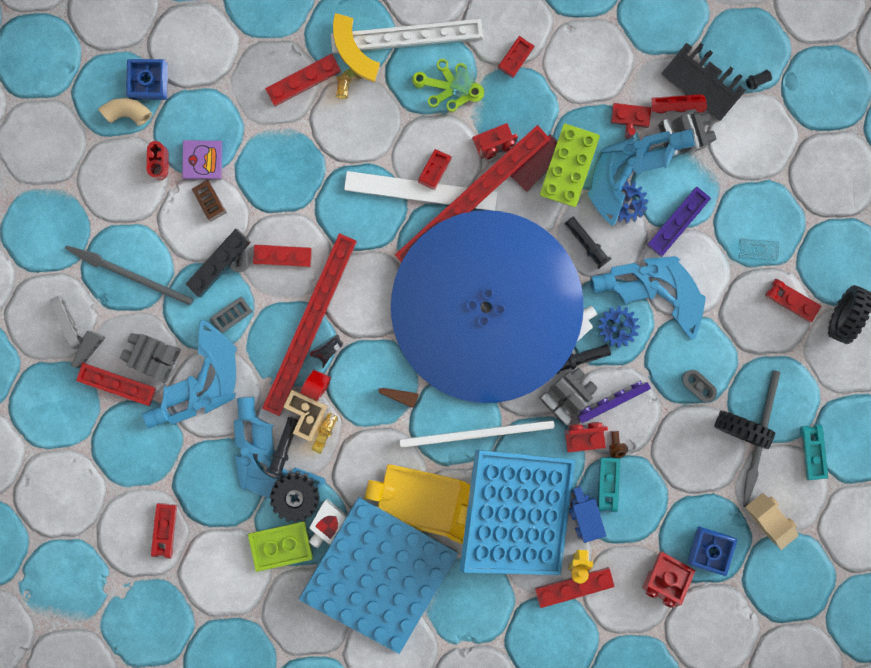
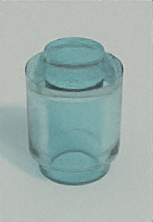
[450,67,475,98]

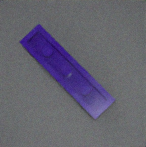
[647,186,711,257]
[576,380,651,424]

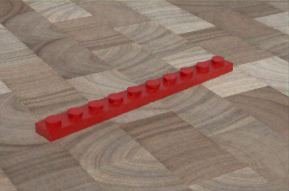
[395,125,550,263]
[262,233,357,416]

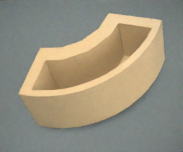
[745,493,799,550]

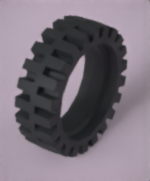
[828,285,871,344]
[714,410,776,449]

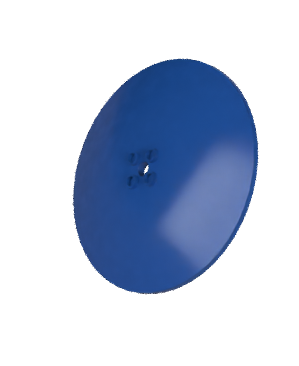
[391,210,584,403]

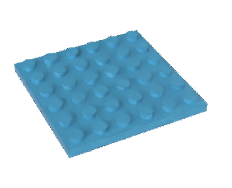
[460,450,575,575]
[299,496,458,654]

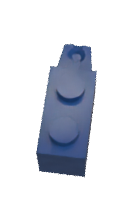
[569,486,607,543]

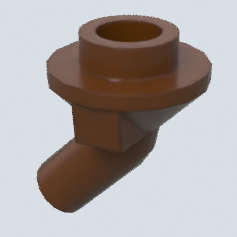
[609,431,629,458]

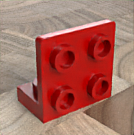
[472,123,518,160]
[564,422,608,452]

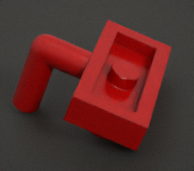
[611,103,652,140]

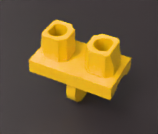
[568,550,593,584]

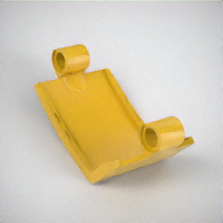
[364,464,471,544]

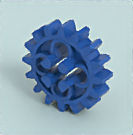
[612,181,648,224]
[597,306,640,348]

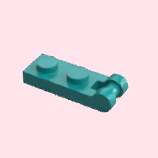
[800,424,829,480]
[597,457,621,512]

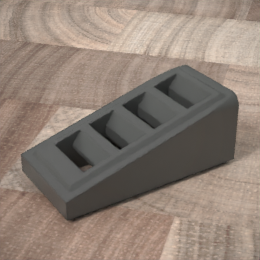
[209,296,253,334]
[71,331,106,368]

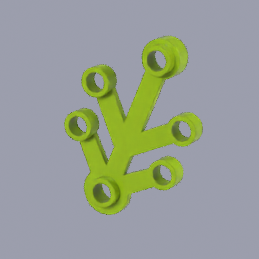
[412,59,484,112]

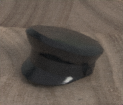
[310,335,344,368]

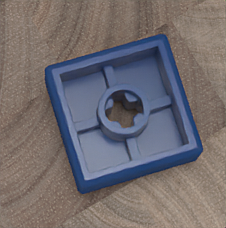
[126,59,168,100]
[687,526,737,576]

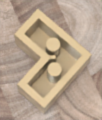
[284,390,329,442]

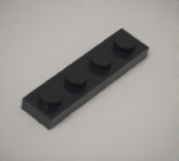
[186,228,251,297]

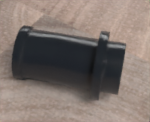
[746,69,772,90]

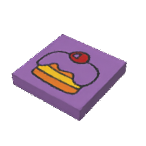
[182,140,222,180]

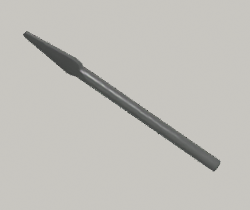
[65,246,194,306]
[743,370,781,507]

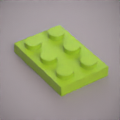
[248,521,313,572]

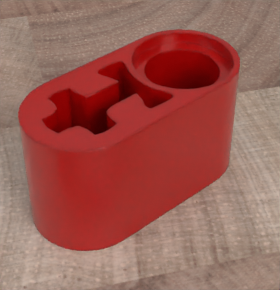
[146,141,169,181]
[300,369,331,402]

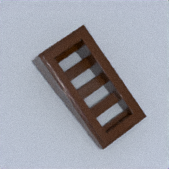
[192,180,227,222]
[378,388,419,408]

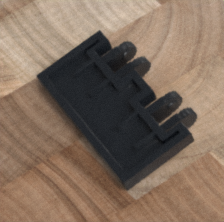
[661,43,746,121]

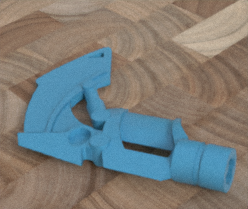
[588,129,695,226]
[590,256,706,339]
[142,320,237,428]
[234,397,326,502]

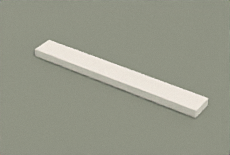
[331,19,483,54]
[344,171,497,211]
[400,420,554,447]

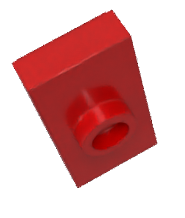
[498,36,535,78]
[418,149,452,190]

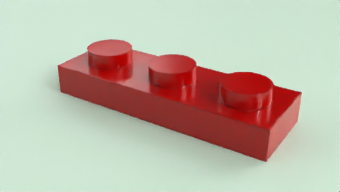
[253,245,312,267]

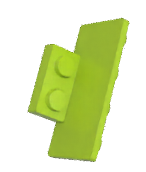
[540,123,600,208]

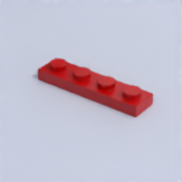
[265,54,341,106]
[76,363,156,406]
[535,567,615,608]

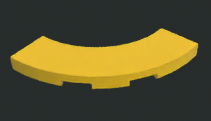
[333,13,380,83]

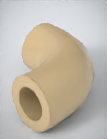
[98,98,153,126]

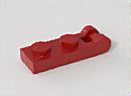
[652,94,707,114]
[765,279,821,323]
[151,503,177,559]

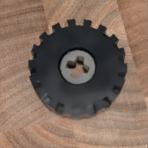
[270,471,320,523]

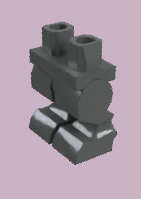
[658,112,717,158]
[120,333,181,382]
[539,368,597,425]

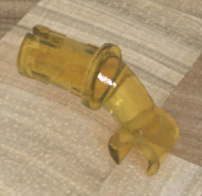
[336,68,363,99]
[311,413,338,454]

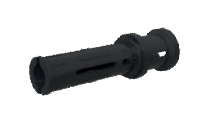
[564,216,612,269]
[556,344,611,375]
[266,417,299,476]

